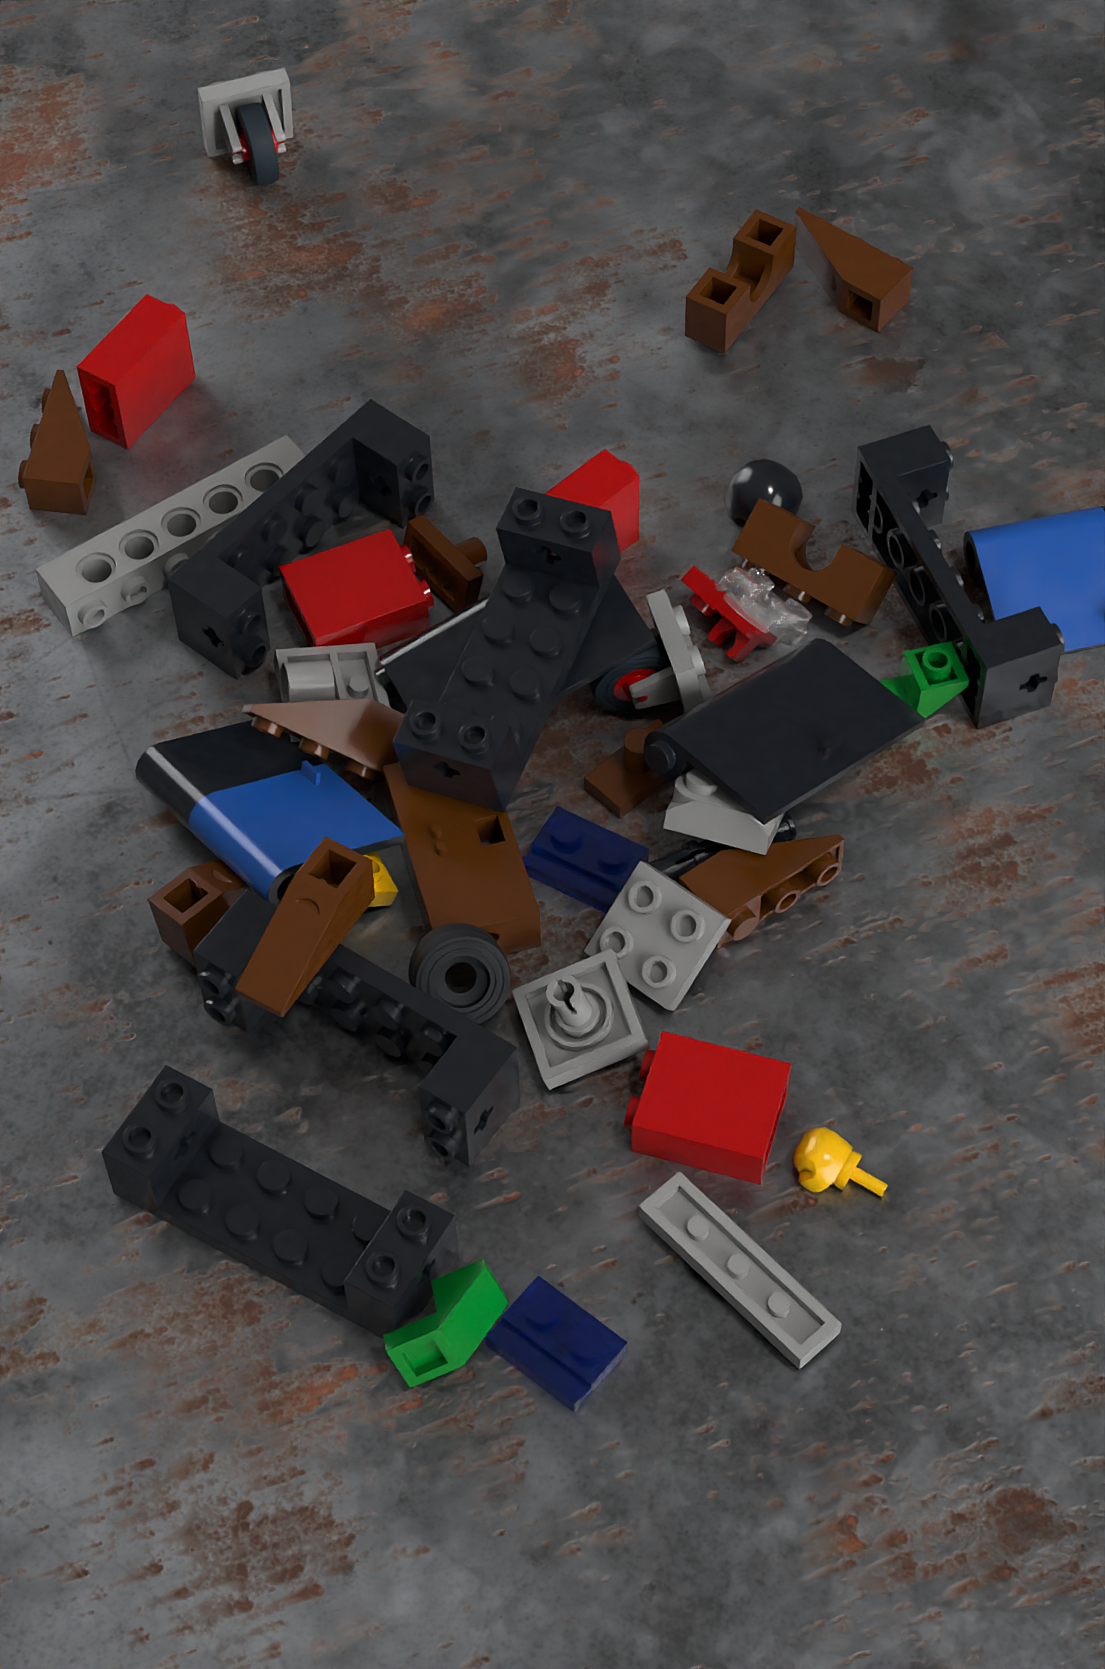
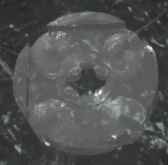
[716,567,812,647]

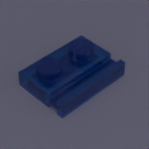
[522,806,649,914]
[485,1275,628,1413]

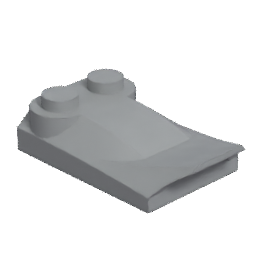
[663,768,785,855]

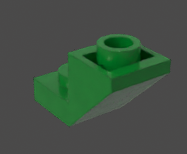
[879,641,970,719]
[383,1259,509,1388]

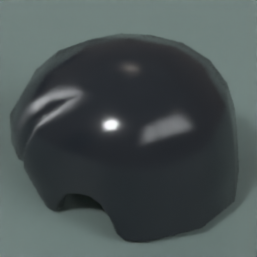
[724,458,803,521]

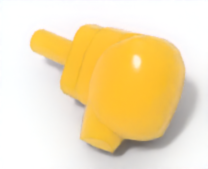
[792,1127,888,1197]

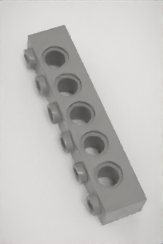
[36,435,305,637]

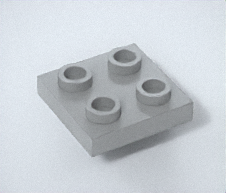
[273,643,390,742]
[584,861,732,1011]

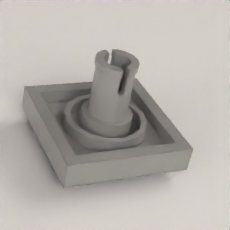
[512,948,651,1090]

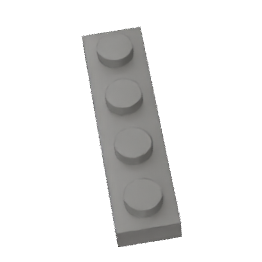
[638,1171,842,1370]

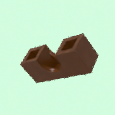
[685,209,797,354]
[731,498,898,627]

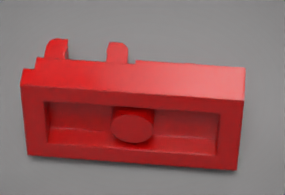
[681,565,778,663]

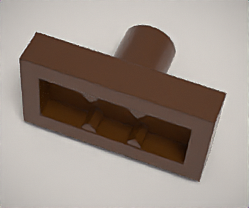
[403,515,487,613]
[584,718,669,819]

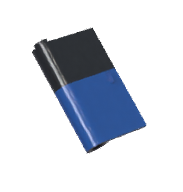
[963,505,1105,655]
[135,720,406,907]

